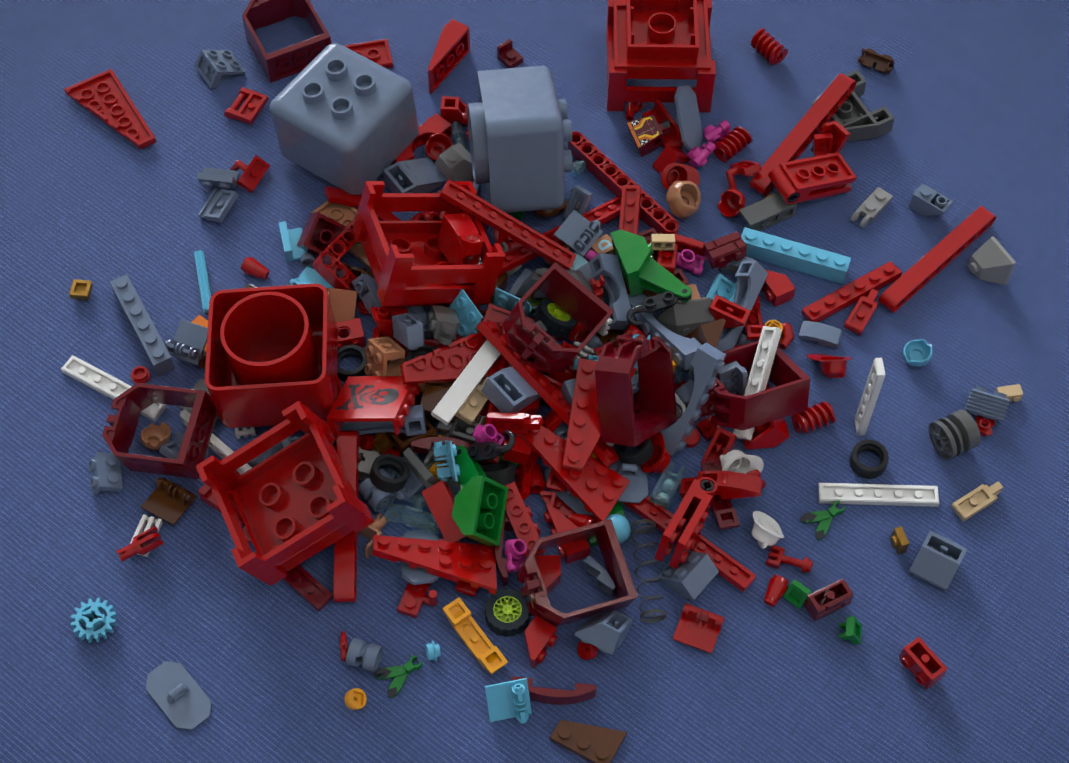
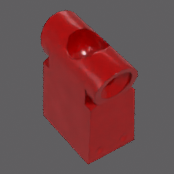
[437,213,484,265]

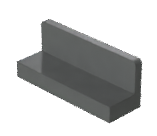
[740,192,797,231]

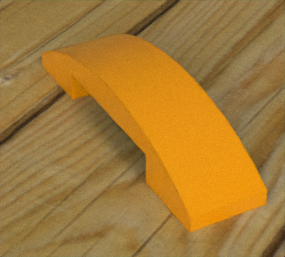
[442,597,508,675]

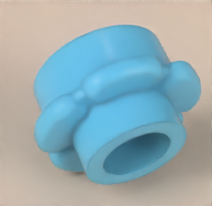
[425,641,441,661]

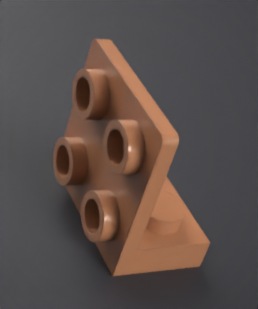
[325,287,358,322]
[364,336,405,376]

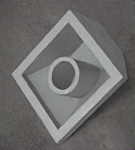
[434,143,474,182]
[968,236,1016,285]

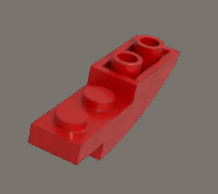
[679,471,763,500]

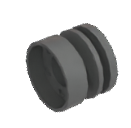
[928,409,981,460]

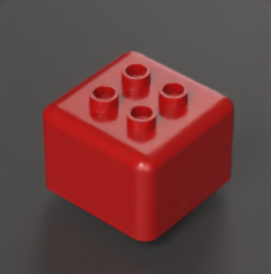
[205,283,338,428]

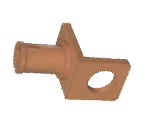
[358,514,388,559]

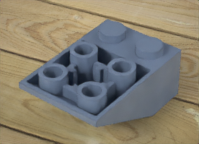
[383,157,448,193]
[481,366,541,413]

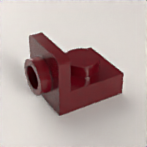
[497,39,523,68]

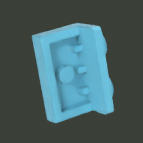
[706,273,737,302]

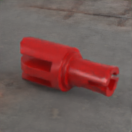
[117,526,164,562]

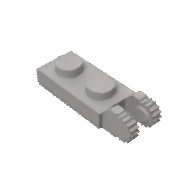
[850,187,893,228]

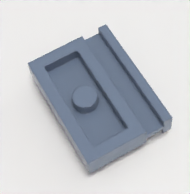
[198,188,238,223]

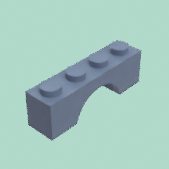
[589,253,634,330]

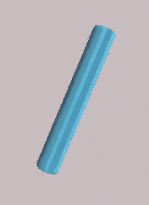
[194,250,211,314]

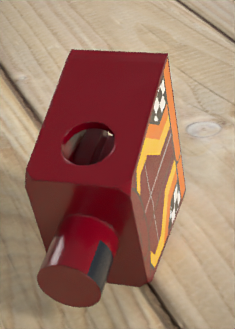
[627,115,671,157]

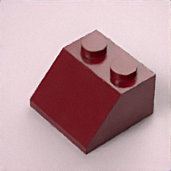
[296,212,346,256]

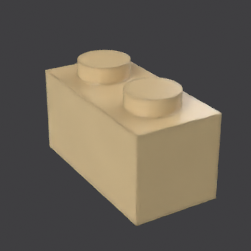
[651,234,675,250]
[994,384,1023,402]

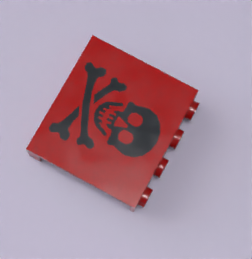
[326,376,420,435]

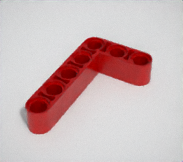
[313,213,379,291]

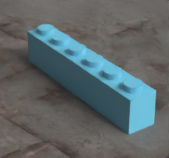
[741,227,851,284]

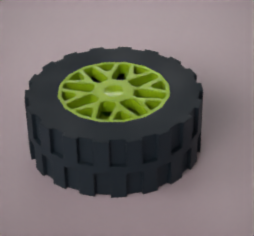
[533,298,577,338]
[485,588,530,637]

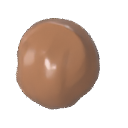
[666,181,701,219]

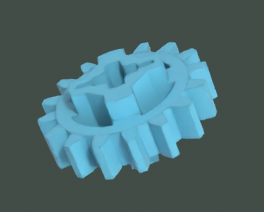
[70,598,118,643]

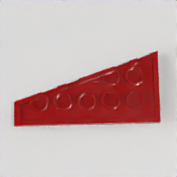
[64,69,156,149]
[400,321,505,385]
[562,358,637,472]
[518,426,630,522]
[372,535,497,595]

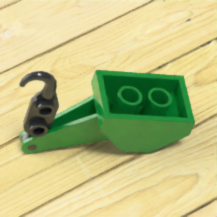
[610,230,692,325]
[452,430,515,547]

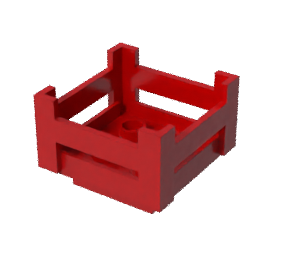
[606,0,716,113]
[353,181,505,307]
[196,401,375,586]

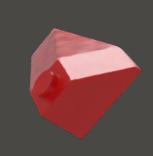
[743,380,790,450]

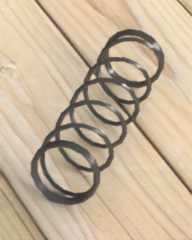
[630,519,667,623]

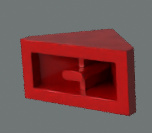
[652,145,690,173]
[709,295,751,329]
[702,426,737,461]

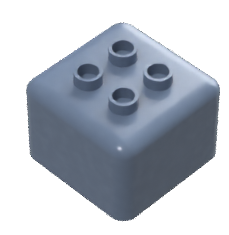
[269,43,419,195]
[467,65,573,213]

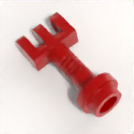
[765,545,813,574]

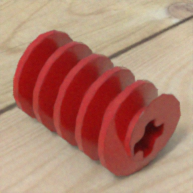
[751,28,788,65]
[713,126,752,163]
[791,401,836,434]

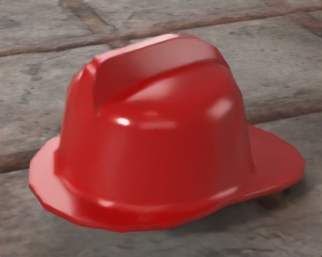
[659,163,700,190]
[807,354,852,378]
[640,432,671,474]

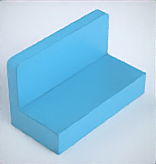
[279,221,307,262]

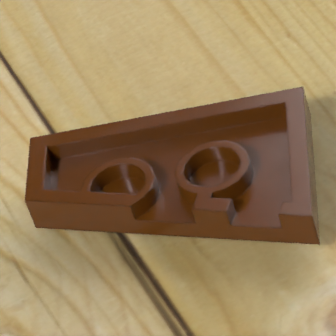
[550,719,627,763]

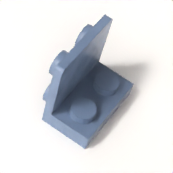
[194,50,245,88]

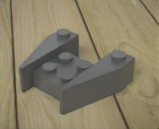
[811,70,894,142]

